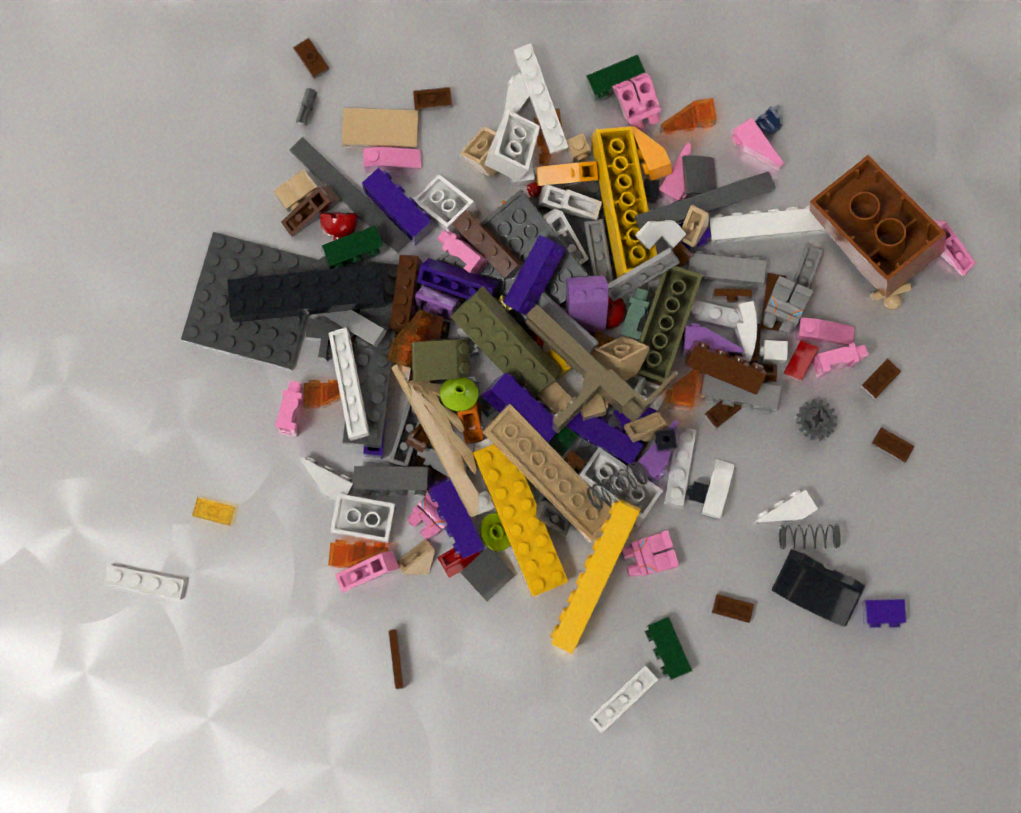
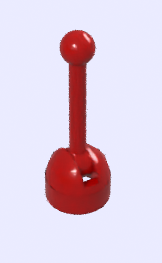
[525,182,542,198]

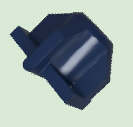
[755,105,783,135]

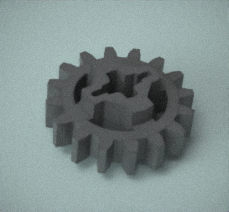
[795,399,838,441]

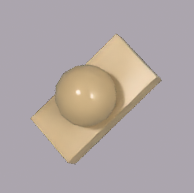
[869,283,911,310]
[624,411,668,443]

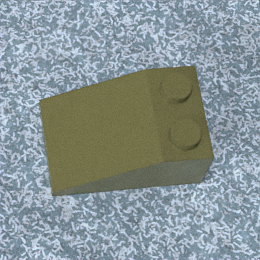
[412,337,470,381]

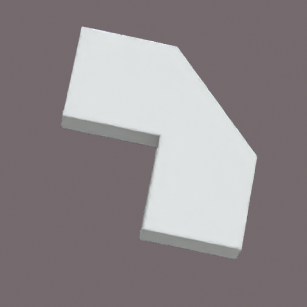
[635,220,686,249]

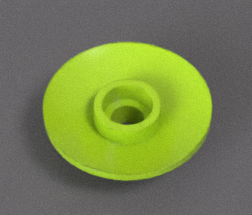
[440,377,479,412]
[480,513,510,551]

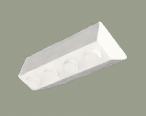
[579,447,663,527]

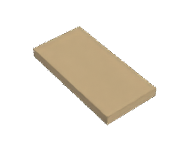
[342,108,418,148]

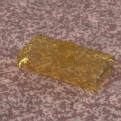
[192,497,235,526]

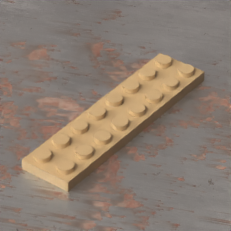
[483,404,612,542]

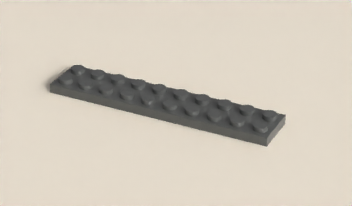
[342,261,398,448]

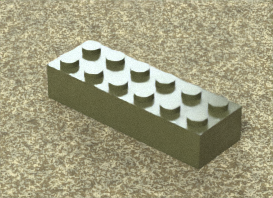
[637,266,703,385]
[450,286,562,397]

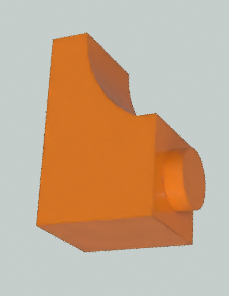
[457,400,485,444]

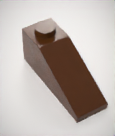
[281,185,340,237]

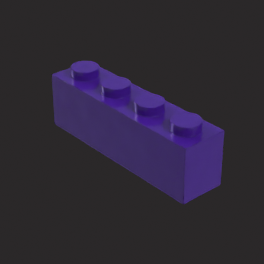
[503,235,566,315]
[417,258,499,299]
[566,412,643,467]
[428,477,484,558]

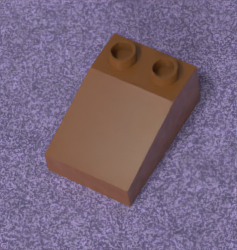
[810,155,946,298]

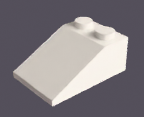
[485,110,540,181]
[414,174,482,235]
[330,493,396,544]

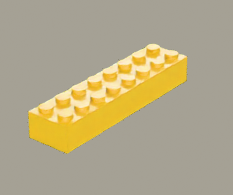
[590,126,657,278]
[473,444,568,597]
[550,499,641,654]

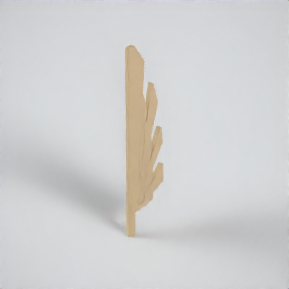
[391,364,479,517]

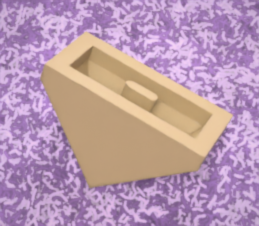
[681,205,709,247]
[397,539,435,575]

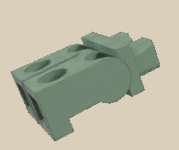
[621,288,649,340]

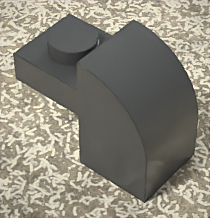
[306,318,335,362]

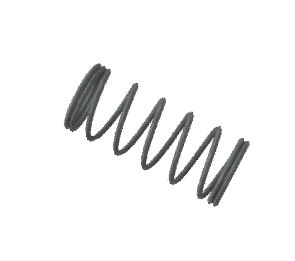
[587,462,648,510]
[779,524,841,550]

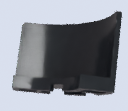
[772,549,865,627]

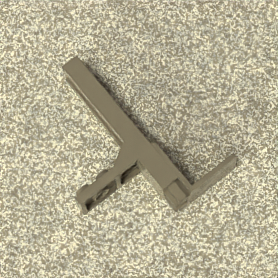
[525,305,678,434]

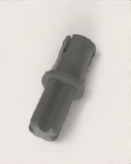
[296,88,317,126]

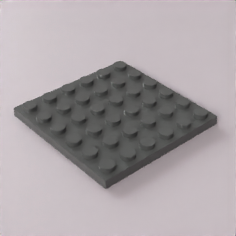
[437,189,589,332]
[181,232,317,370]

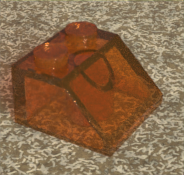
[664,369,698,413]

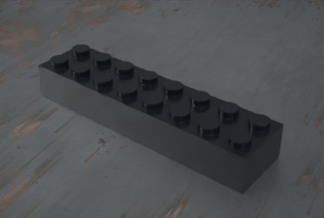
[227,264,386,322]

